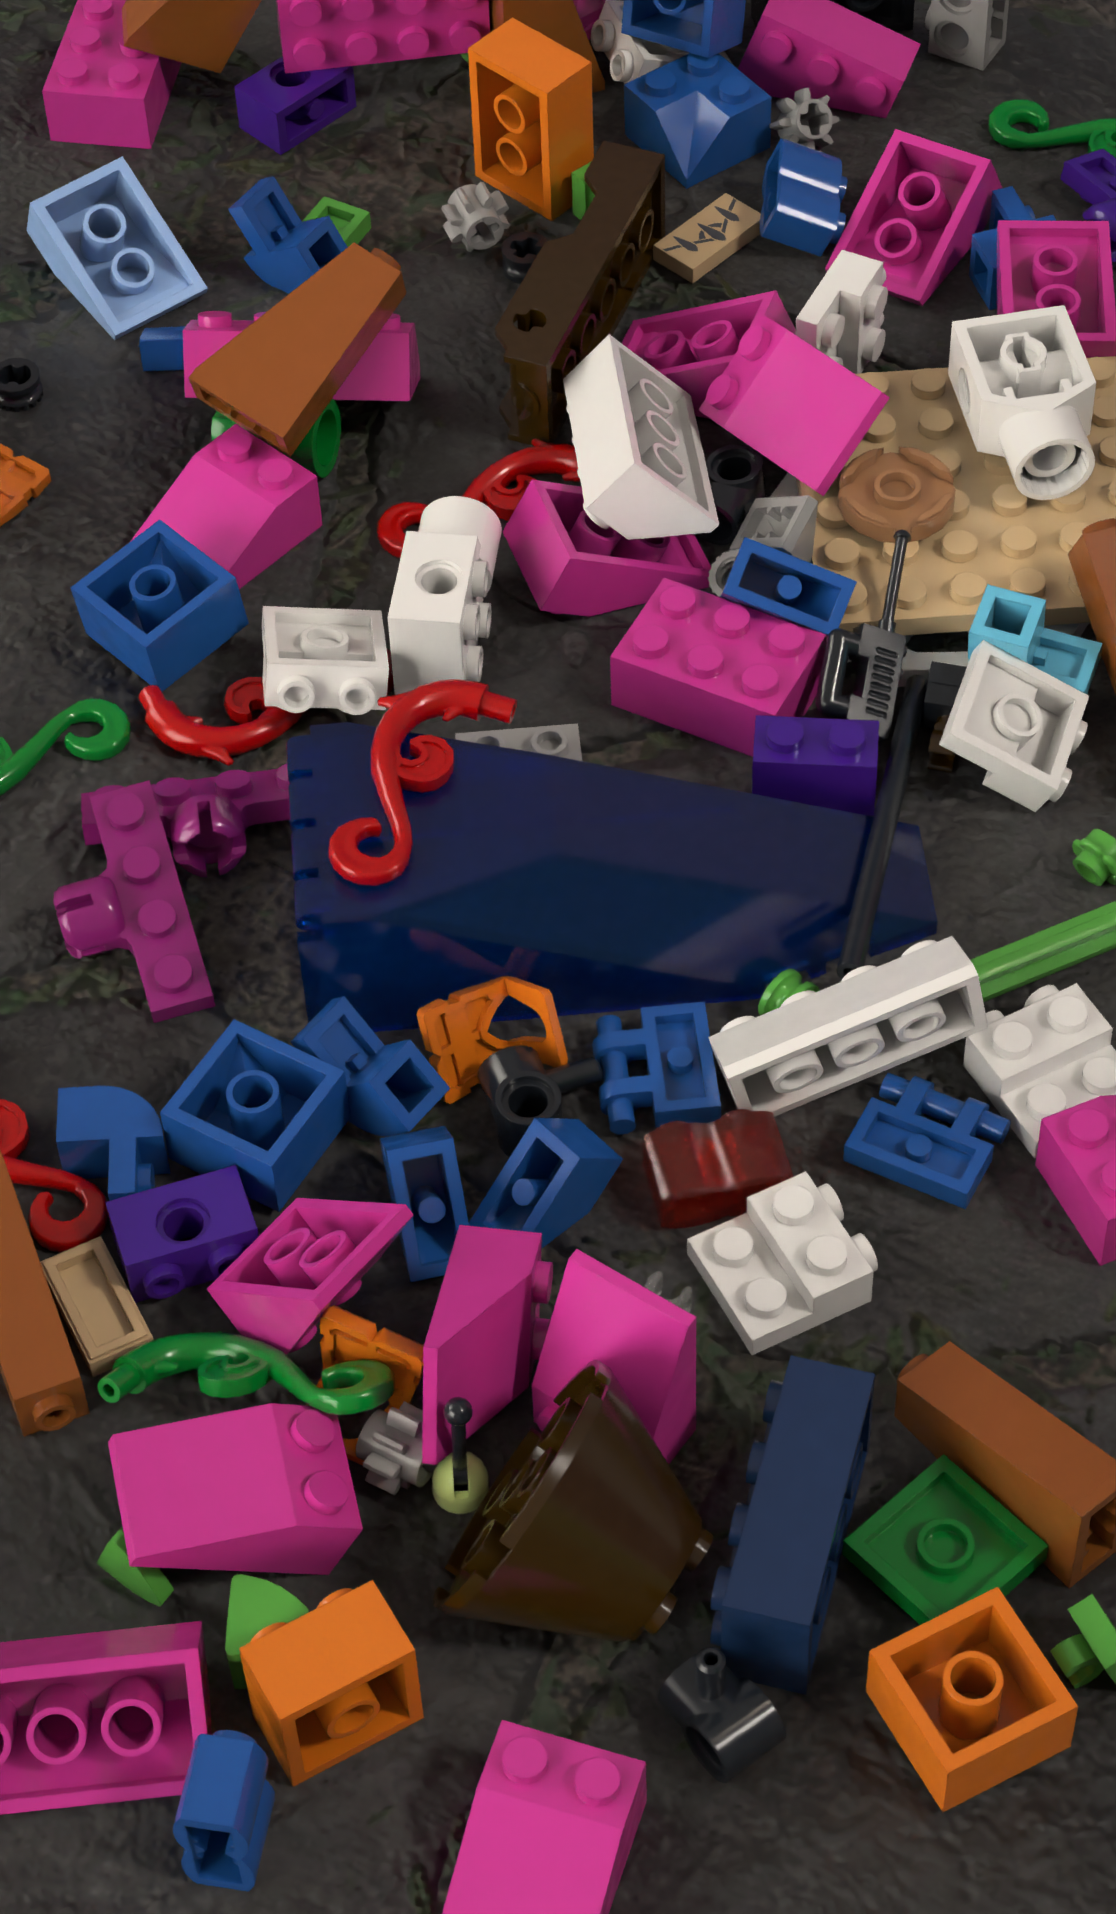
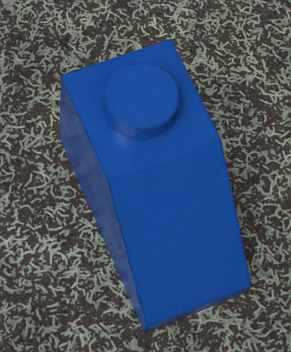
[720,537,857,636]
[469,1118,623,1248]
[380,1126,469,1282]

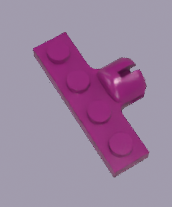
[81,762,331,877]
[53,780,215,1023]

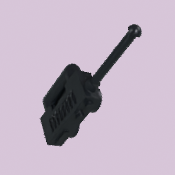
[815,529,911,743]

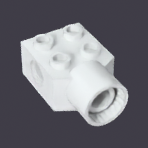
[948,305,1096,500]
[387,496,502,695]

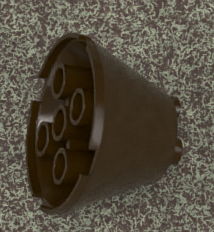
[433,1360,714,1643]

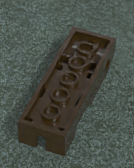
[495,141,665,446]

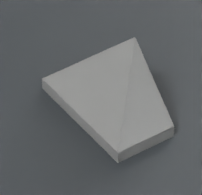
[729,495,818,563]

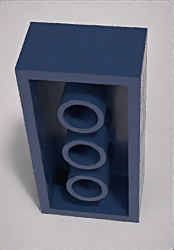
[710,1355,875,1695]

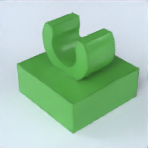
[1050,1594,1116,1689]

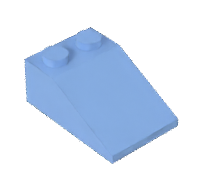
[27,156,208,340]

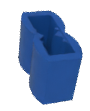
[759,138,848,257]
[173,1730,275,1892]

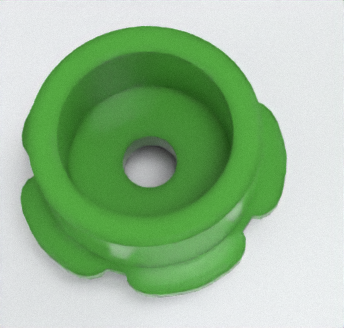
[1072,829,1116,886]

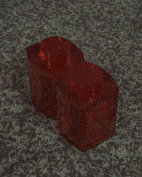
[642,1109,793,1229]

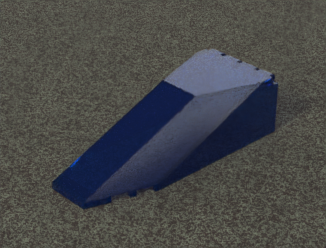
[286,722,938,1032]

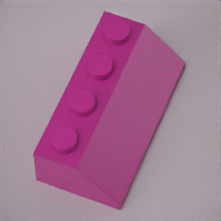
[183,311,421,401]
[0,1621,212,1815]

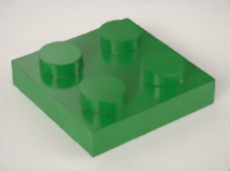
[842,1454,1049,1625]

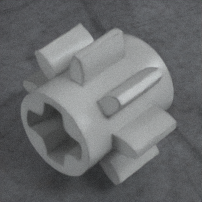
[769,88,839,149]
[441,182,510,252]
[356,1401,436,1495]

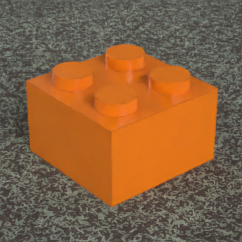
[239,1580,424,1787]
[866,1587,1078,1813]

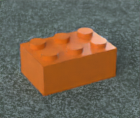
[468,17,594,221]

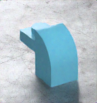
[968,584,1103,694]

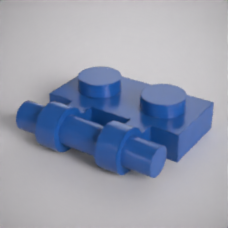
[592,1001,721,1135]
[843,1072,1011,1210]

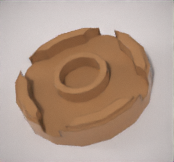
[838,447,956,543]

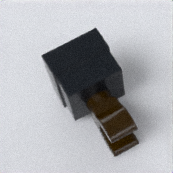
[923,661,967,773]

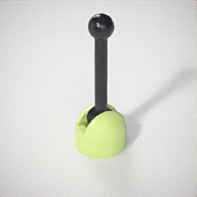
[432,1397,489,1514]

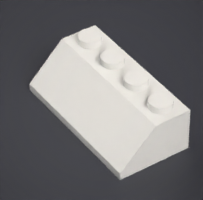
[563,334,719,540]
[708,936,988,1128]

